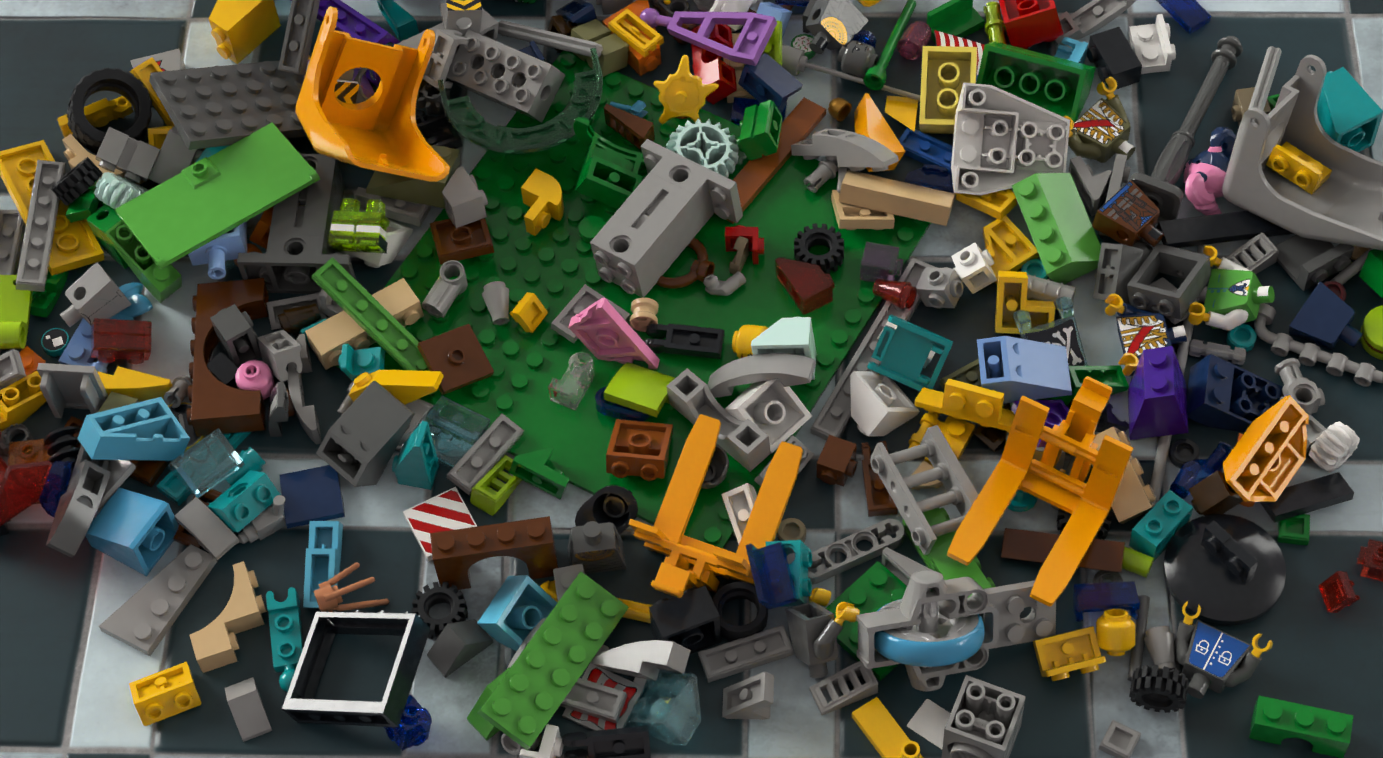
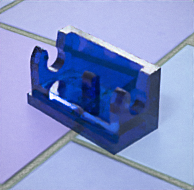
[1073,581,1140,622]

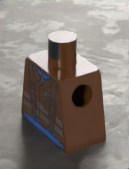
[1092,180,1164,247]

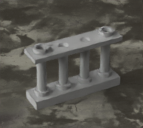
[870,425,978,555]

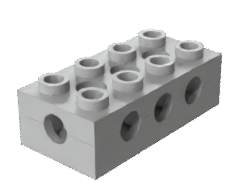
[446,29,565,123]

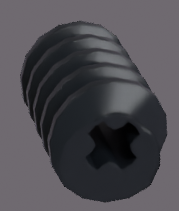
[45,426,81,491]

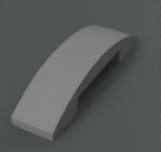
[1055,0,1136,46]
[288,334,322,444]
[707,353,816,398]

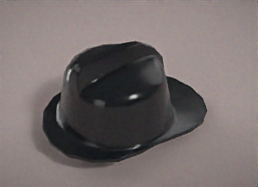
[575,485,638,535]

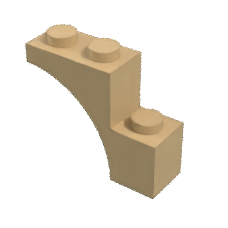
[189,561,267,673]

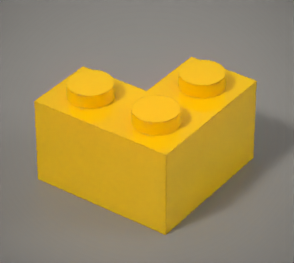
[995,271,1055,334]

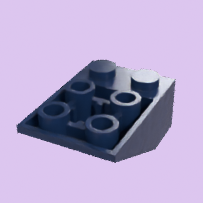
[1187,354,1282,433]

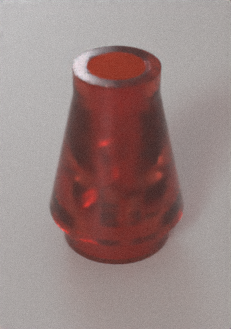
[873,279,917,309]

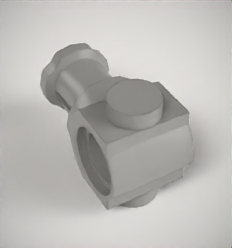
[1274,358,1325,415]

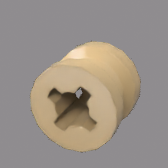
[630,297,659,332]

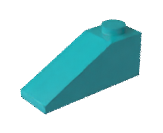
[392,421,439,490]

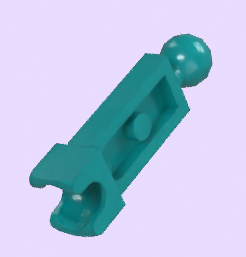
[266,587,304,692]

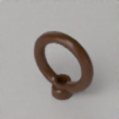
[655,238,715,289]

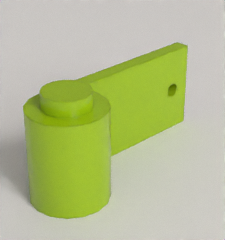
[0,275,33,349]

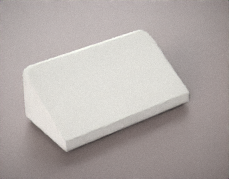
[721,483,757,544]

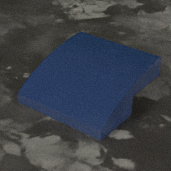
[280,465,345,529]

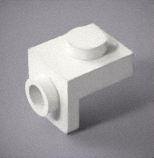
[519,724,564,758]

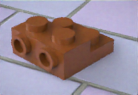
[606,419,673,481]

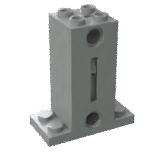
[590,139,743,298]

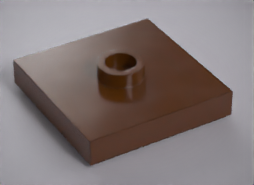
[430,218,494,265]
[417,324,494,395]

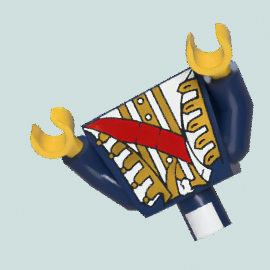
[1104,293,1187,376]

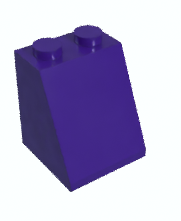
[1128,346,1188,440]

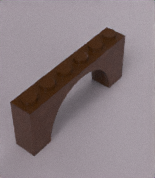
[187,278,269,436]

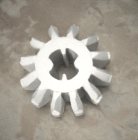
[1309,421,1360,472]

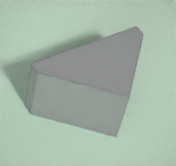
[225,677,272,742]

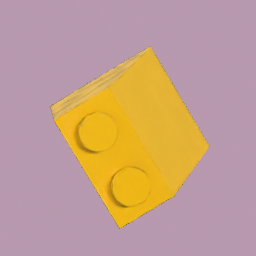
[209,0,281,64]

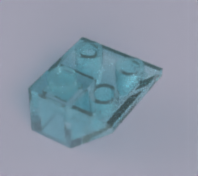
[627,672,702,746]

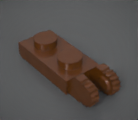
[861,441,898,517]

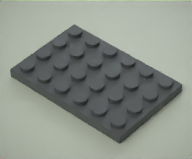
[149,60,307,150]

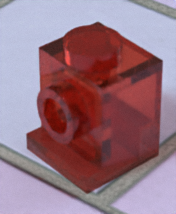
[1357,539,1383,581]

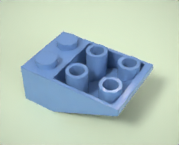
[977,336,1072,404]

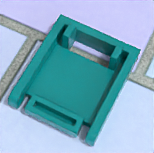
[867,315,953,391]

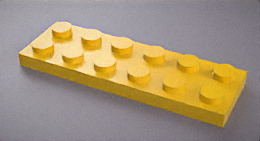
[0,140,104,275]

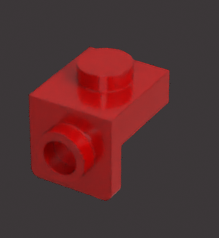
[725,225,764,264]

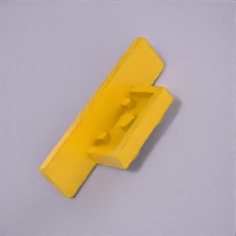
[914,379,1015,433]

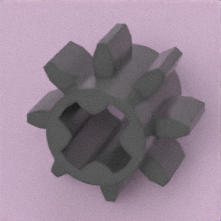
[418,83,451,115]

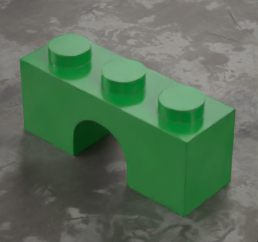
[1249,695,1354,758]

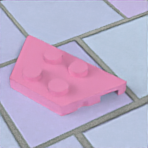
[568,298,660,369]

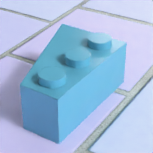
[77,397,190,461]

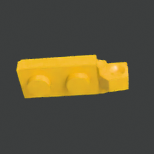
[57,96,134,138]

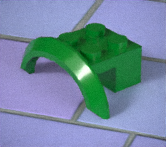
[573,117,646,209]

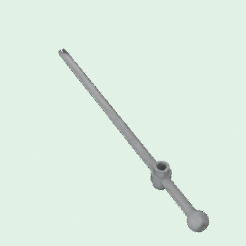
[1145,244,1212,515]

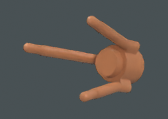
[313,562,389,612]

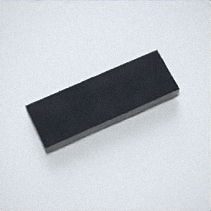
[1260,472,1354,523]

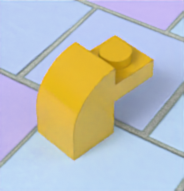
[521,168,564,236]

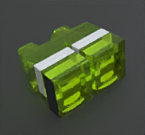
[328,198,390,254]

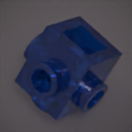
[384,694,432,751]

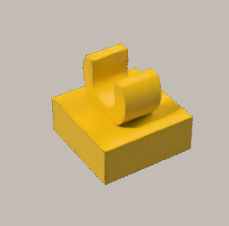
[509,292,548,333]

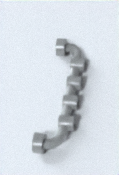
[1254,303,1383,386]

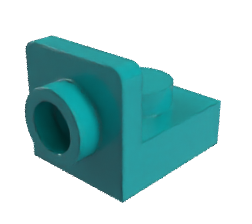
[338,344,385,381]

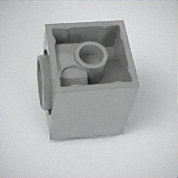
[941,675,1026,758]

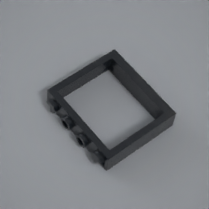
[282,610,431,727]

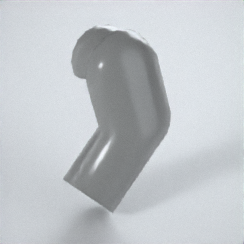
[703,271,746,296]

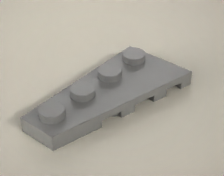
[99,545,217,656]

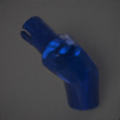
[1170,442,1233,499]

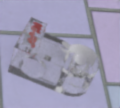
[548,352,595,410]

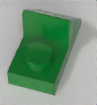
[509,447,570,499]

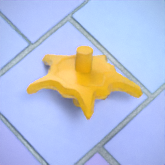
[653,55,719,124]

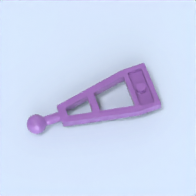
[639,8,777,66]

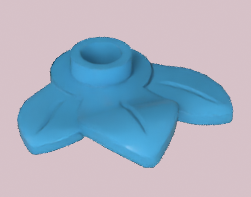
[108,283,153,331]

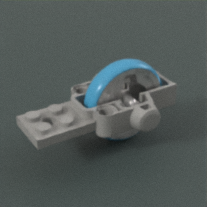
[856,570,1056,691]

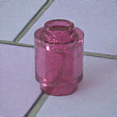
[897,21,932,60]

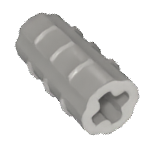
[1027,274,1076,312]

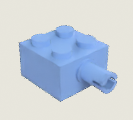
[188,221,247,279]

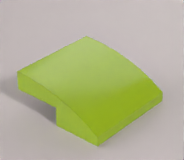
[604,362,675,417]

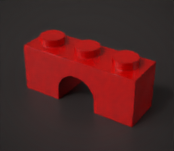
[691,24,737,104]

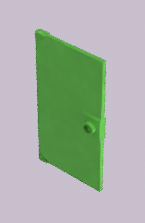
[115,122,320,270]

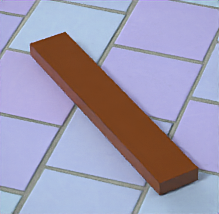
[715,97,826,224]

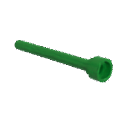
[863,0,916,90]

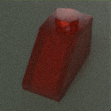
[775,257,835,315]

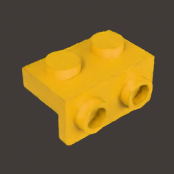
[1033,626,1106,681]

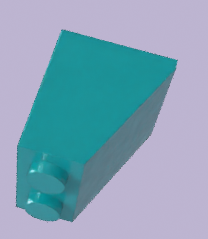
[1317,67,1383,152]

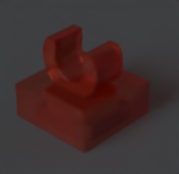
[1318,571,1360,613]

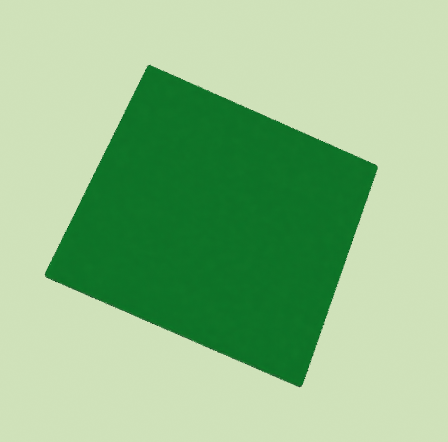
[336,50,931,549]

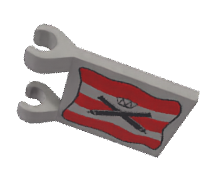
[562,645,651,731]

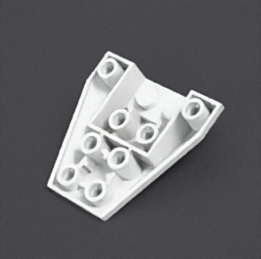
[951,82,1070,195]

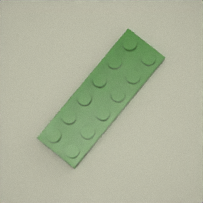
[477,571,629,750]

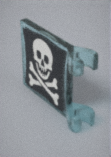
[1013,296,1088,366]

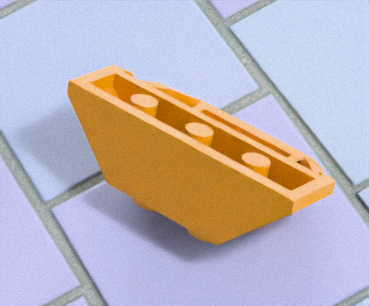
[1223,395,1309,502]

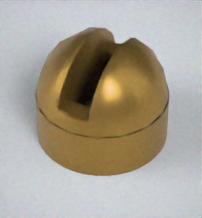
[828,97,852,121]

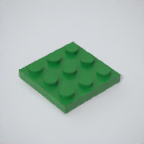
[825,561,907,681]

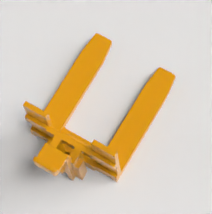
[947,376,1134,607]
[629,414,803,598]

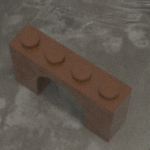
[430,516,558,590]

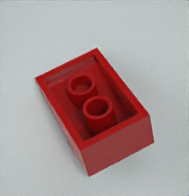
[999,0,1064,49]

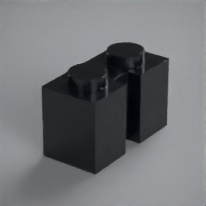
[1087,27,1142,89]

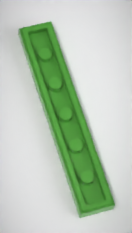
[312,257,439,396]

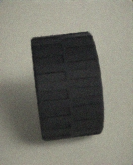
[67,67,152,154]

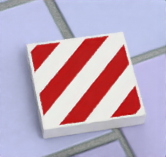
[403,487,477,562]

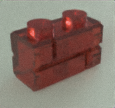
[91,318,152,364]

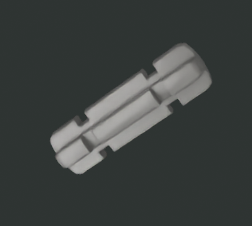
[1189,339,1246,365]

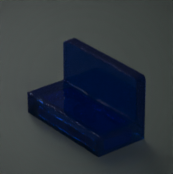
[746,542,797,610]

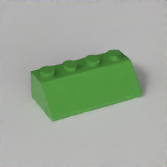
[1012,173,1101,284]

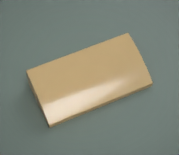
[839,170,956,226]

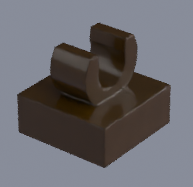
[547,15,578,53]

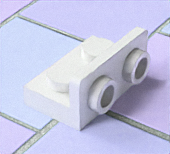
[1128,14,1176,74]

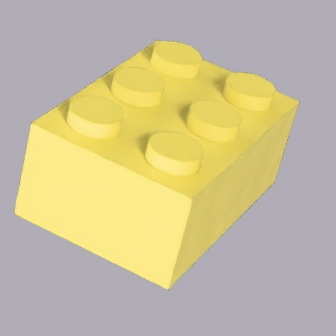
[919,46,977,134]

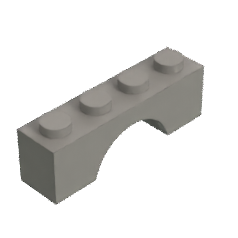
[666,368,771,472]

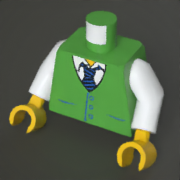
[1188,245,1275,331]

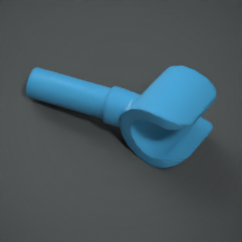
[610,100,648,118]

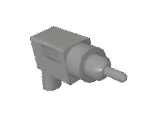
[237,495,286,544]

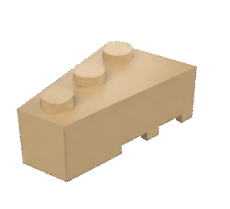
[1092,426,1156,524]

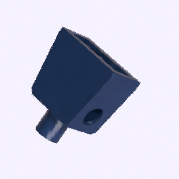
[1289,282,1363,350]

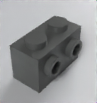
[210,304,262,368]

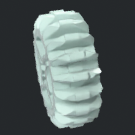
[666,118,739,178]
[94,172,149,209]

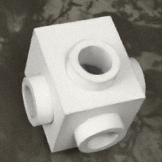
[951,242,997,294]

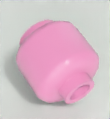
[235,360,275,400]

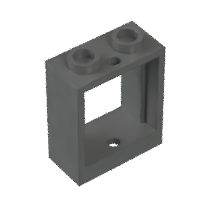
[1127,244,1211,320]

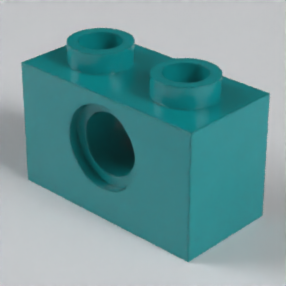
[207,470,281,533]

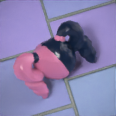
[1183,127,1236,216]

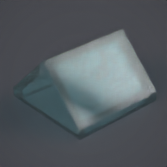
[167,428,245,498]

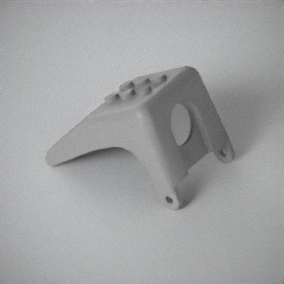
[1222,55,1383,250]

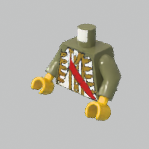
[1063,77,1135,163]

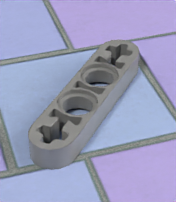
[808,519,904,585]

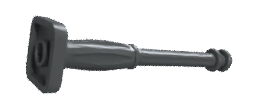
[1128,36,1243,224]

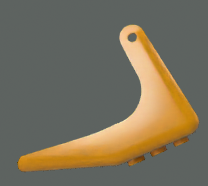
[295,6,450,182]

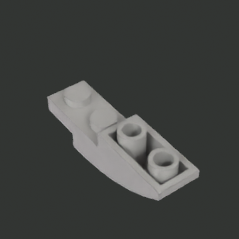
[791,128,899,172]

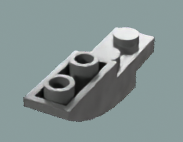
[46,444,111,558]

